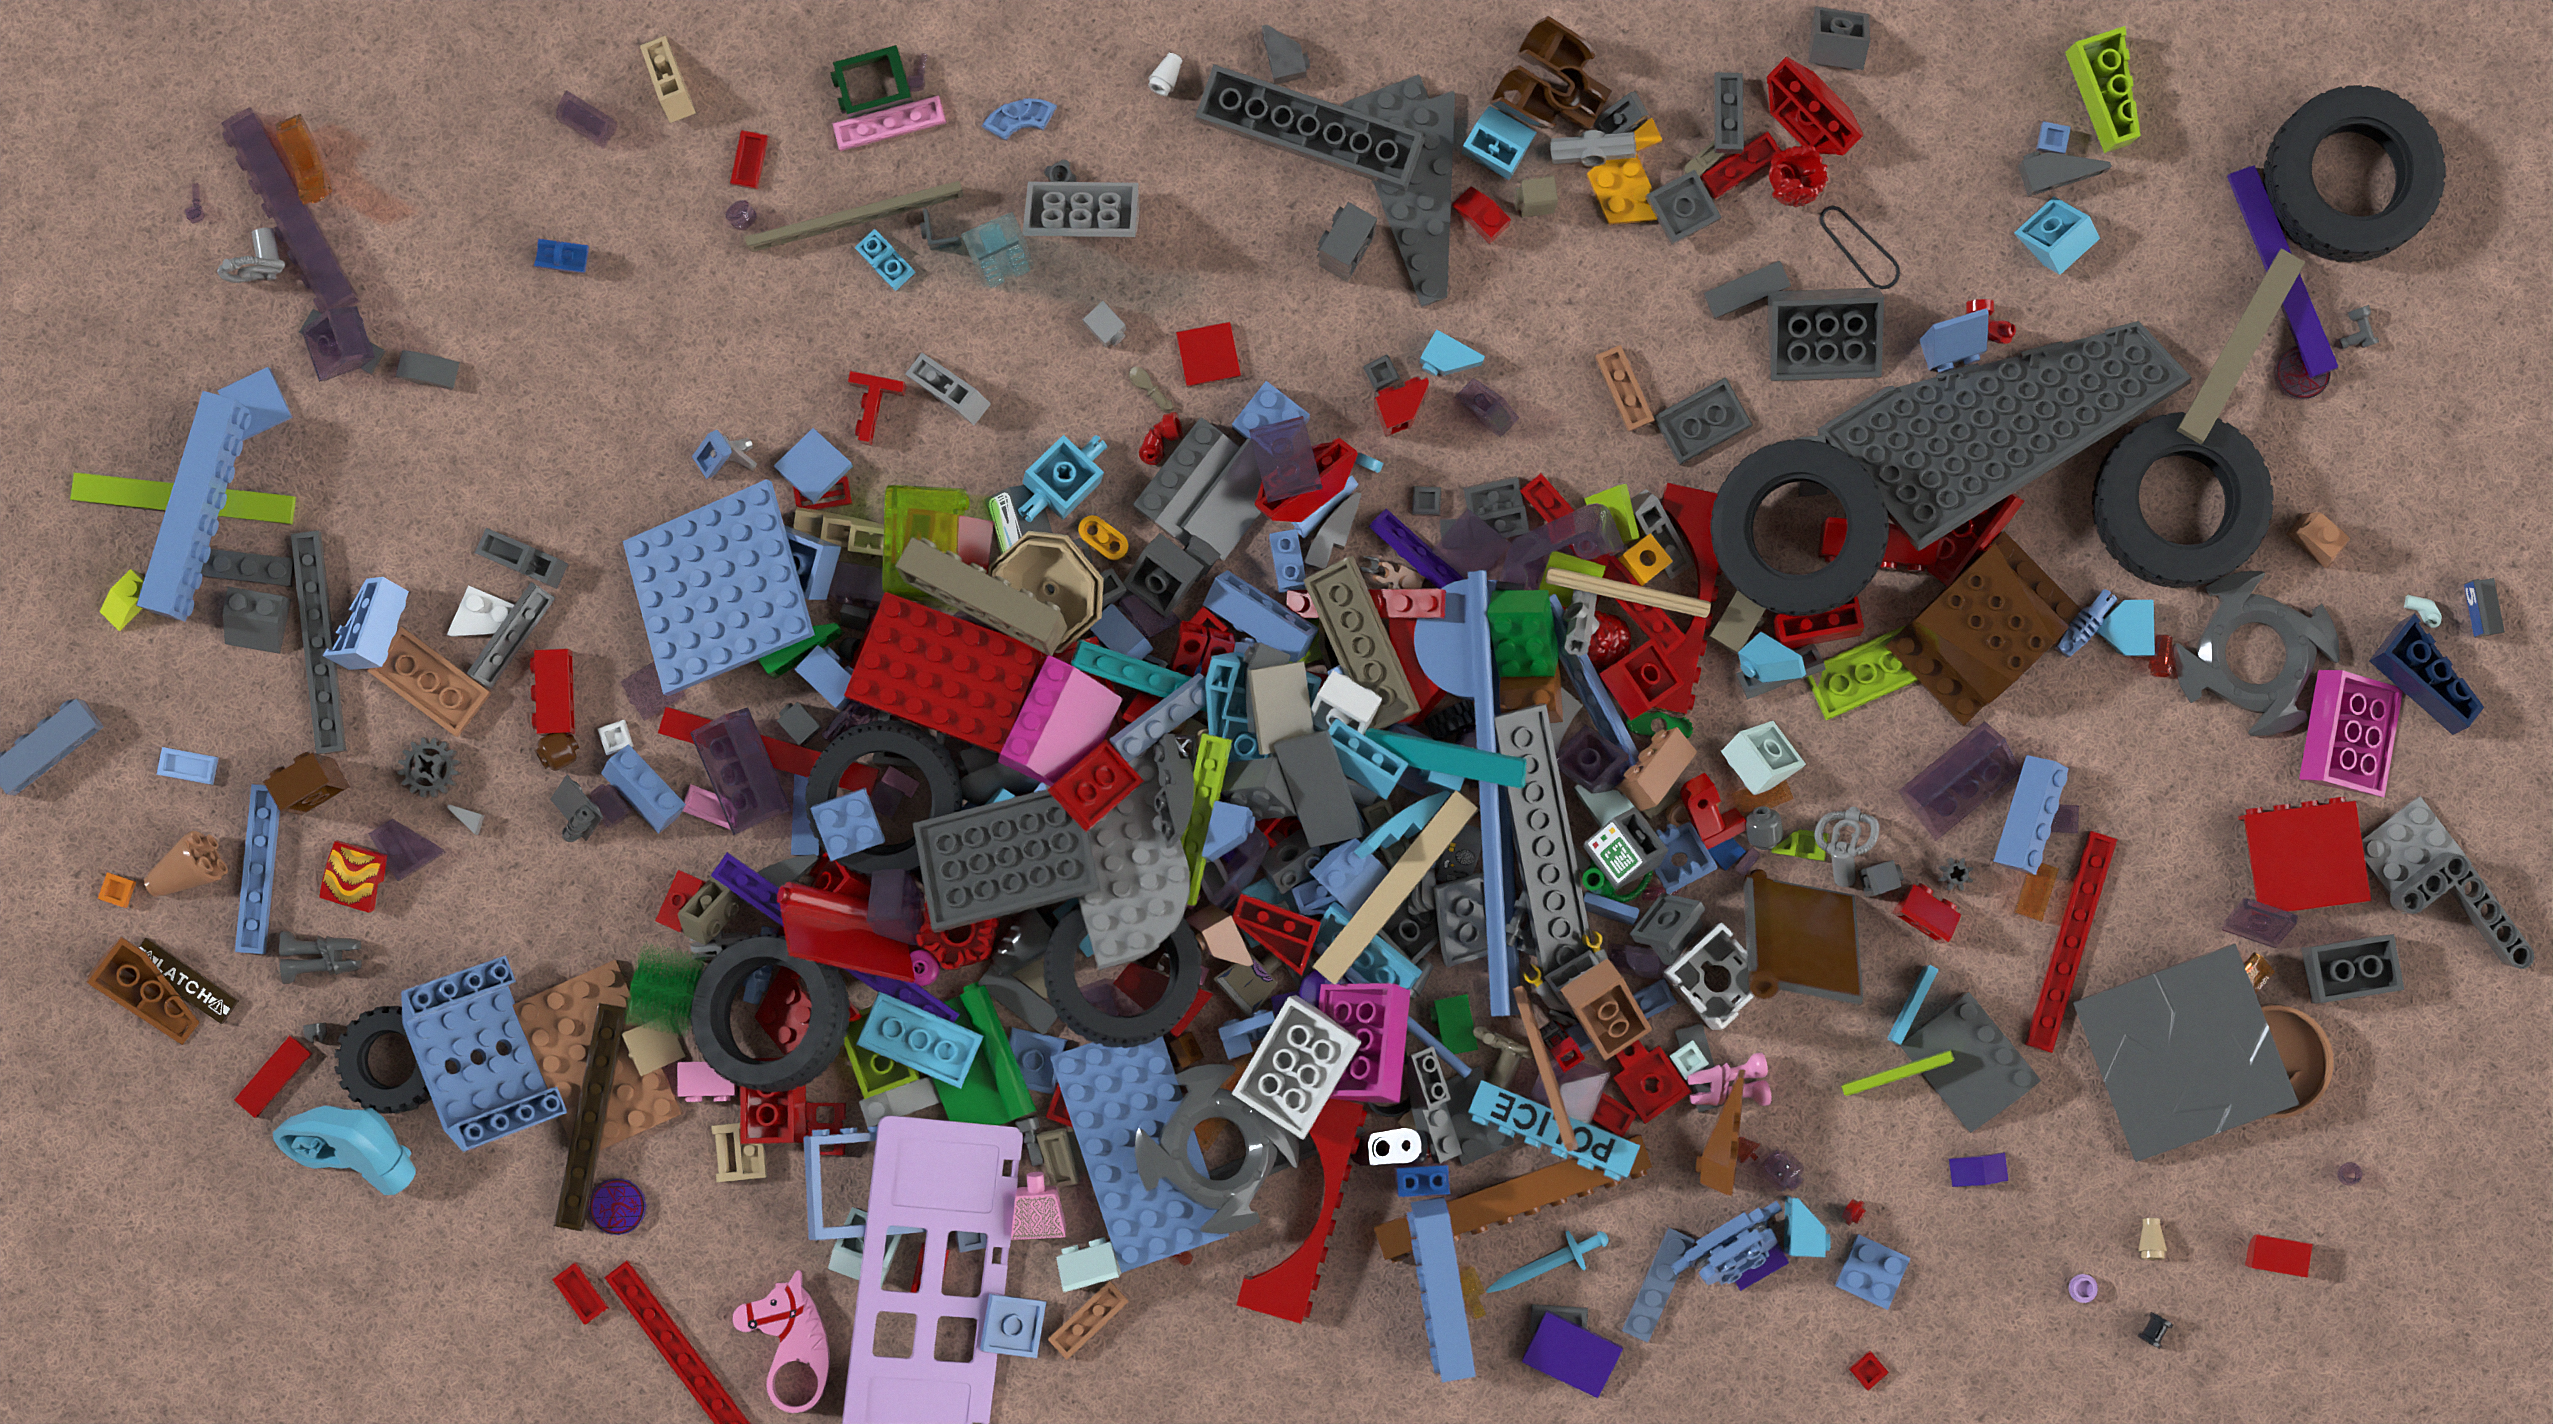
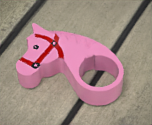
[733,1270,830,1413]

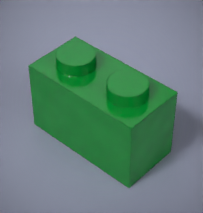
[1429,994,1478,1054]

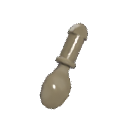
[1129,366,1173,413]

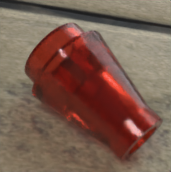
[2148,635,2176,678]

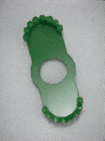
[1626,712,1693,739]

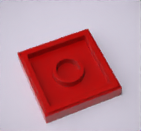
[1176,322,1241,387]

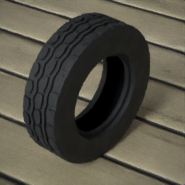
[2263,85,2446,263]
[2091,412,2274,588]
[1711,439,1889,616]

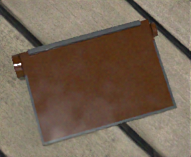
[1744,869,1864,1005]

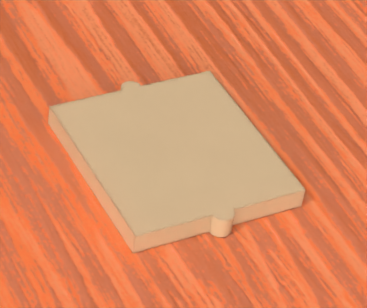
[622,1015,686,1076]

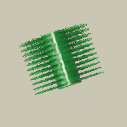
[625,942,706,1037]

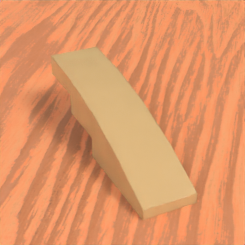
[793,507,905,558]

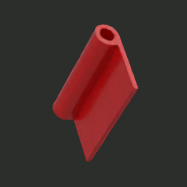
[777,882,915,983]

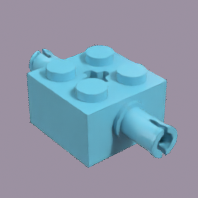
[1018,435,1107,522]

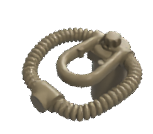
[1473,1026,1535,1091]

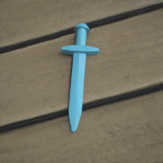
[1486,1231,1608,1293]

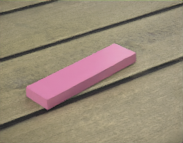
[832,95,946,151]

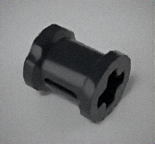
[2137,1312,2173,1349]

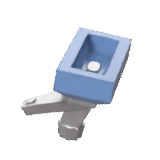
[692,430,757,479]

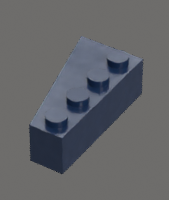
[2369,613,2484,735]

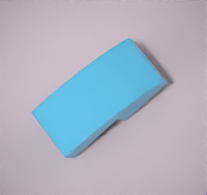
[855,229,915,291]

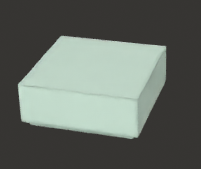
[1669,1040,1709,1080]

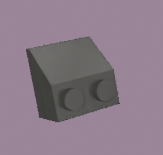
[1809,6,1870,70]
[222,587,291,654]

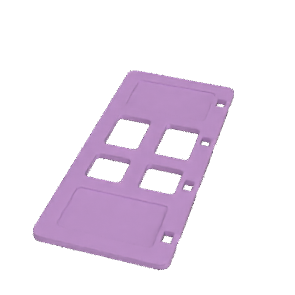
[842,1115,1023,1424]

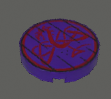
[589,1178,647,1235]

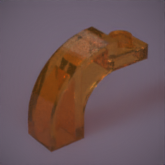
[275,113,333,205]

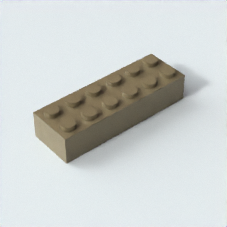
[896,537,1068,656]

